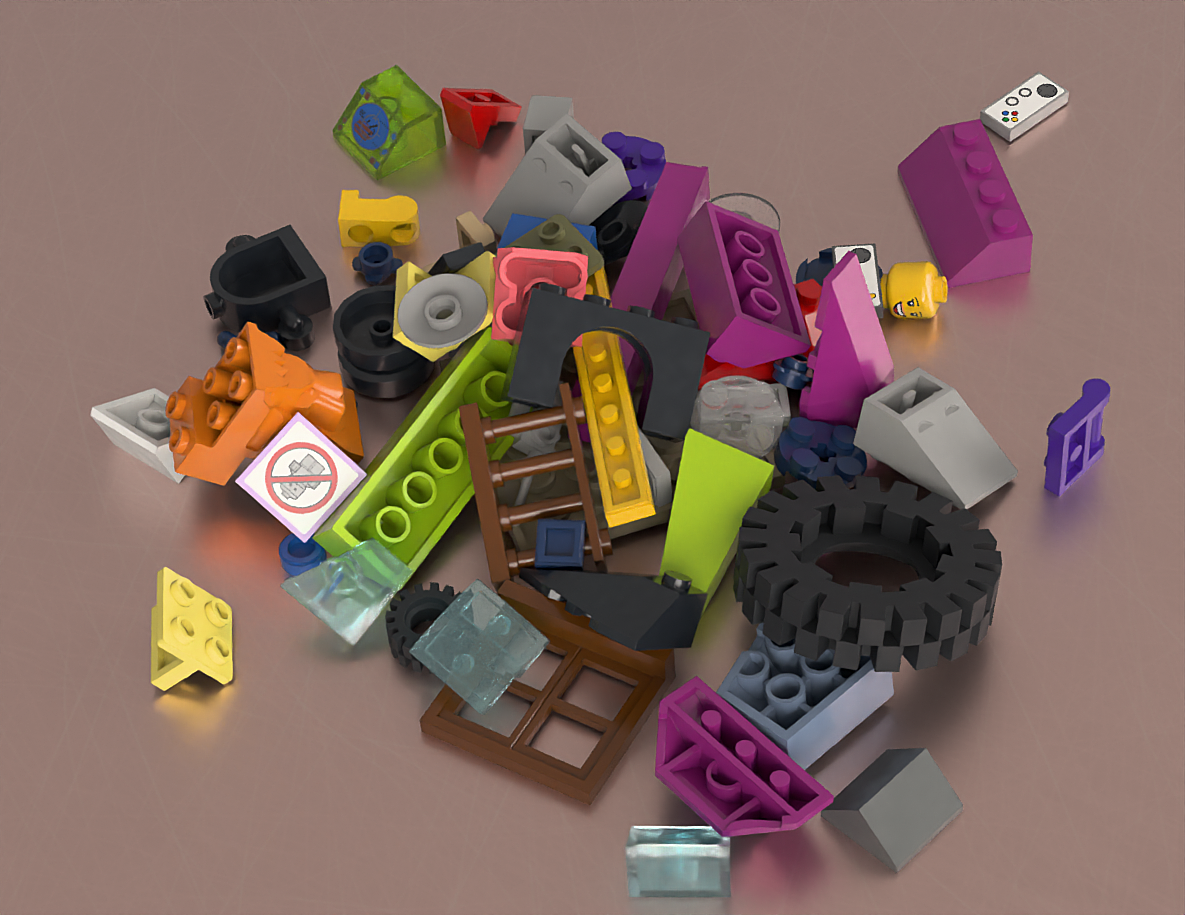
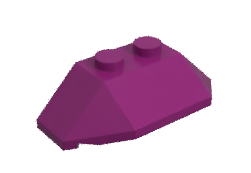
[655,676,834,837]

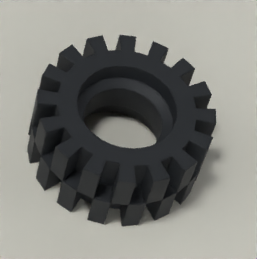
[385,582,474,674]

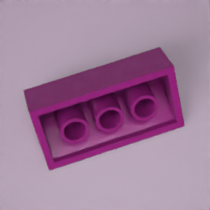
[897,119,1033,288]
[677,201,811,369]

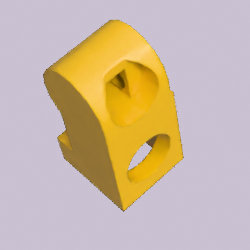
[338,190,420,247]

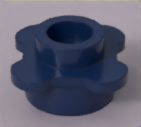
[352,242,403,285]
[772,354,814,390]

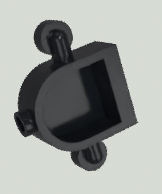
[203,225,332,351]

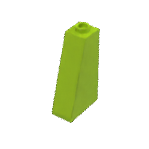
[659,428,774,619]

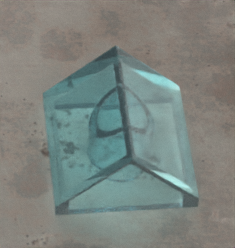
[625,826,732,897]

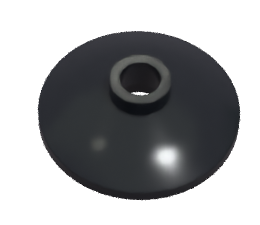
[589,200,648,265]

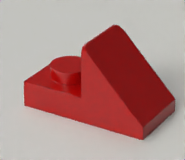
[440,88,522,150]

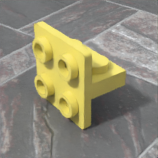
[151,567,233,691]

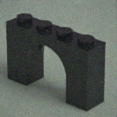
[500,283,710,443]

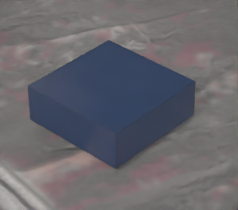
[535,519,587,571]

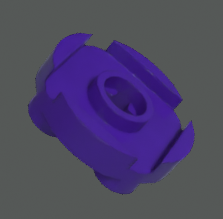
[601,131,666,205]

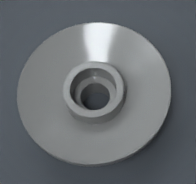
[398,273,488,348]

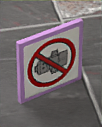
[235,412,367,543]

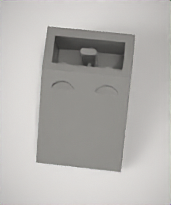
[483,114,632,238]
[853,367,1018,509]

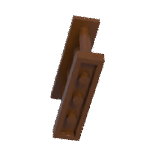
[459,383,614,592]

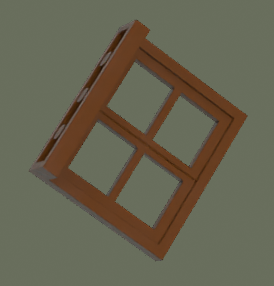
[420,579,676,805]

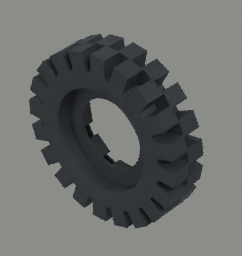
[733,475,1002,672]

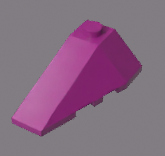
[799,251,894,428]

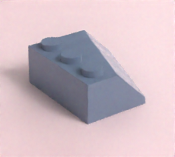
[716,623,894,770]

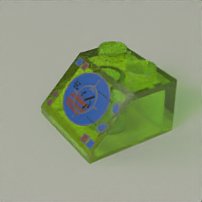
[332,65,446,181]

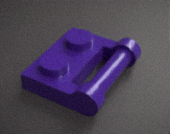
[1044,378,1110,497]

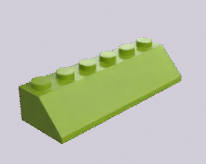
[312,326,533,591]

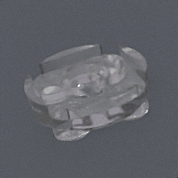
[691,376,783,460]

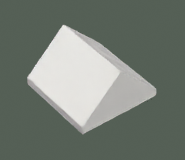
[91,388,185,484]

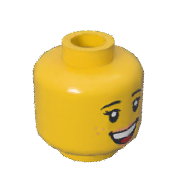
[880,261,948,319]

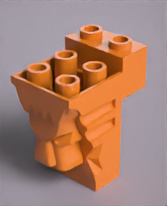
[165,322,364,486]

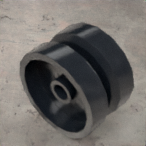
[333,285,435,398]

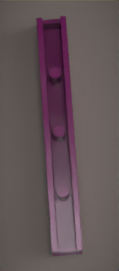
[568,162,710,442]

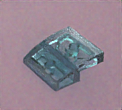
[409,579,551,715]

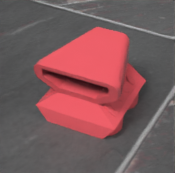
[491,247,588,347]

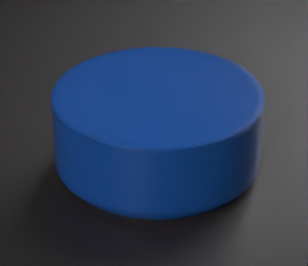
[279,533,327,577]

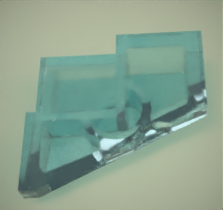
[280,538,413,646]

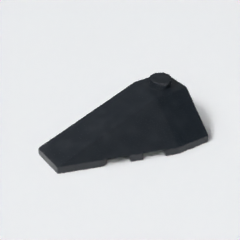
[519,568,708,651]

